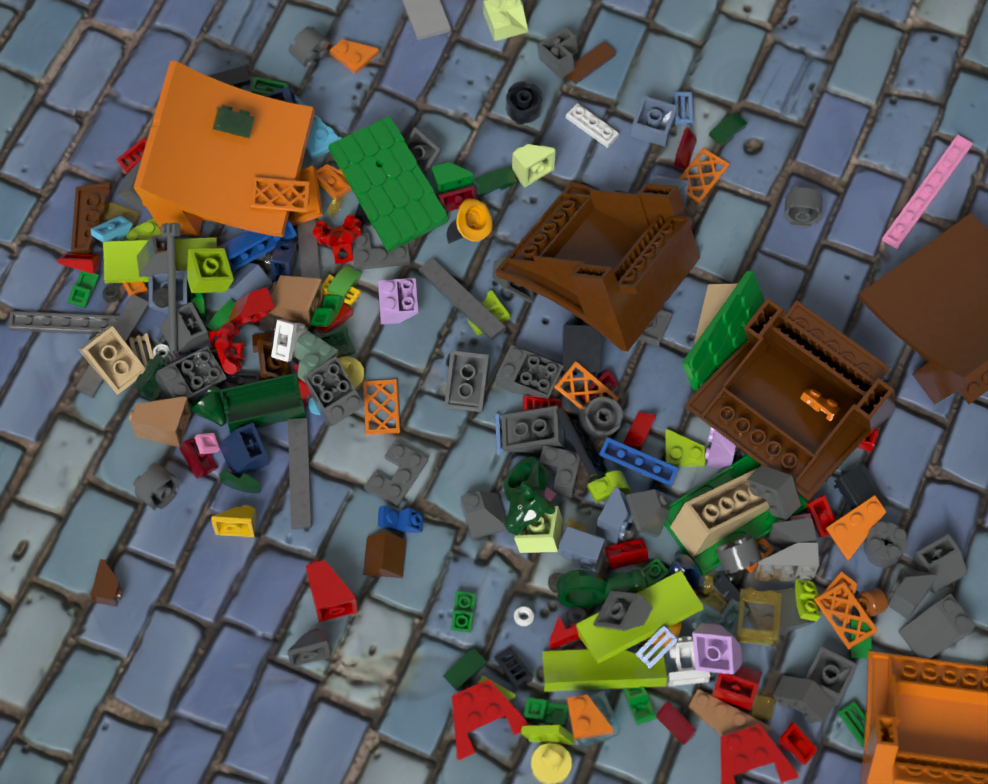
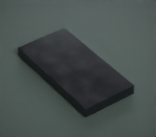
[556,408,608,479]

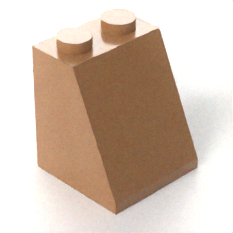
[269,275,324,329]
[129,397,191,448]

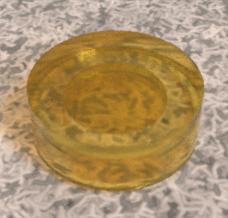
[327,198,342,217]
[703,574,713,595]

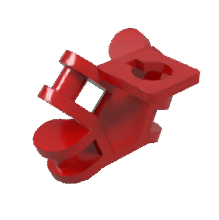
[312,214,362,264]
[208,322,245,374]

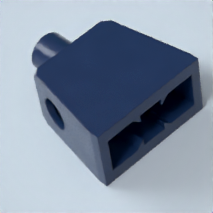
[271,239,297,283]

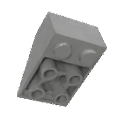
[754,543,819,581]

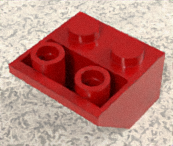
[227,287,275,327]
[712,665,762,710]

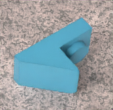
[91,216,132,242]

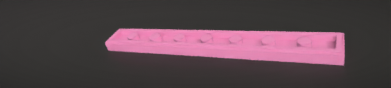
[882,134,973,250]

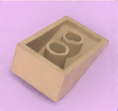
[78,326,147,395]

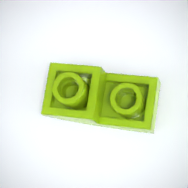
[795,579,821,622]

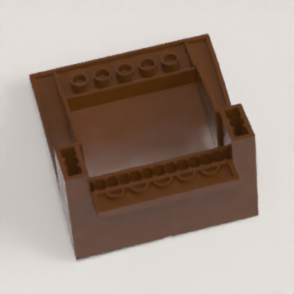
[495,182,700,352]
[857,213,988,404]
[684,298,895,501]

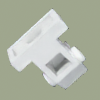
[271,319,307,362]
[667,636,710,687]

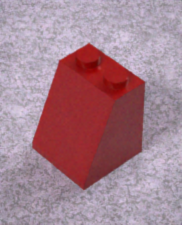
[305,560,358,623]

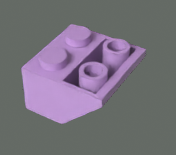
[378,278,418,324]

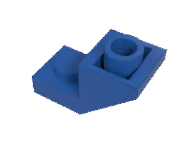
[377,506,423,533]

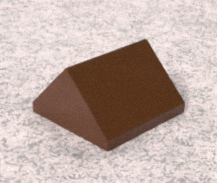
[257,339,291,380]
[363,531,406,578]

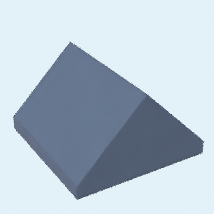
[225,263,273,301]

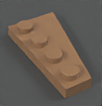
[688,689,771,736]

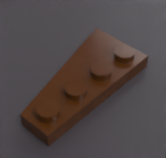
[71,182,113,254]

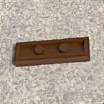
[566,41,616,85]

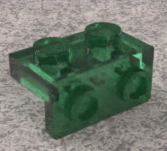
[212,105,254,139]
[315,326,355,358]
[136,354,166,401]

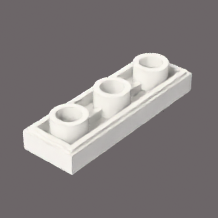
[566,103,619,148]

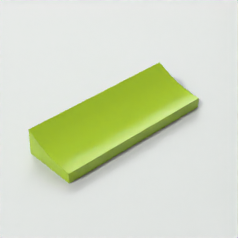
[103,237,217,284]
[576,571,703,664]
[542,646,667,692]

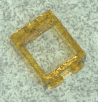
[736,588,782,646]

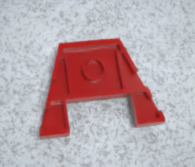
[451,679,530,761]
[720,724,799,784]

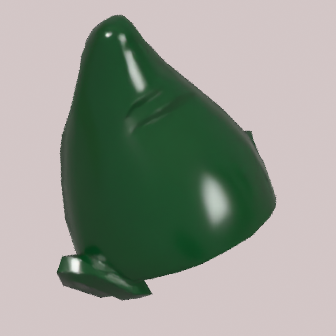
[189,385,225,427]

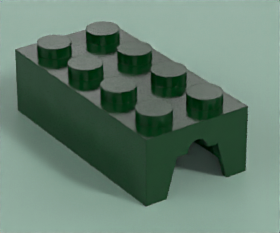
[220,373,306,434]

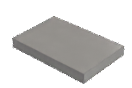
[402,0,451,41]

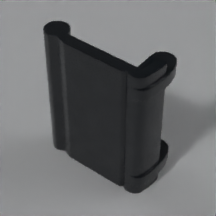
[833,464,888,510]

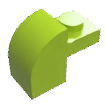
[587,470,631,503]

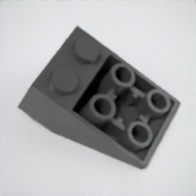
[495,345,564,399]
[155,346,227,403]
[303,356,365,426]

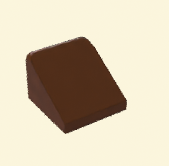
[252,333,272,353]

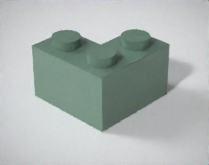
[294,331,338,383]

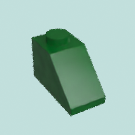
[432,162,473,194]

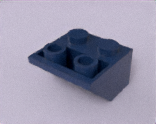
[219,423,269,477]

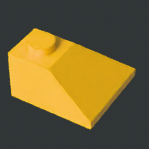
[211,505,257,537]

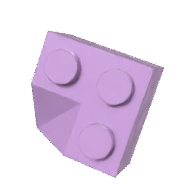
[705,428,736,469]
[692,623,742,674]

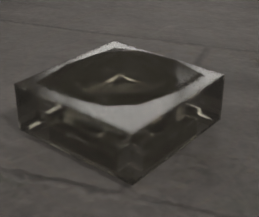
[259,313,283,335]

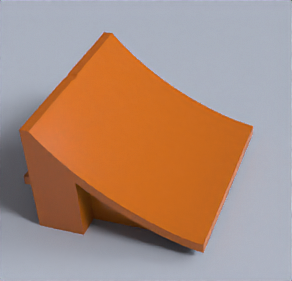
[133,61,315,237]
[860,651,988,784]

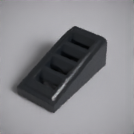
[494,647,533,691]

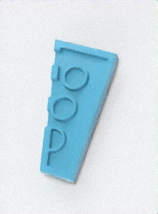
[294,94,341,160]

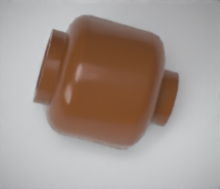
[858,588,888,617]

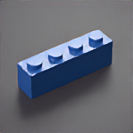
[218,219,297,272]
[599,437,680,487]

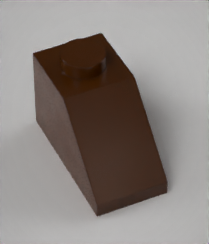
[91,559,123,607]

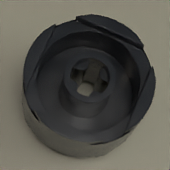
[506,81,542,125]

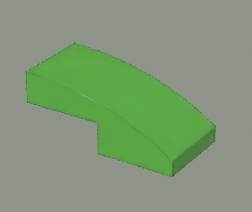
[327,265,362,299]

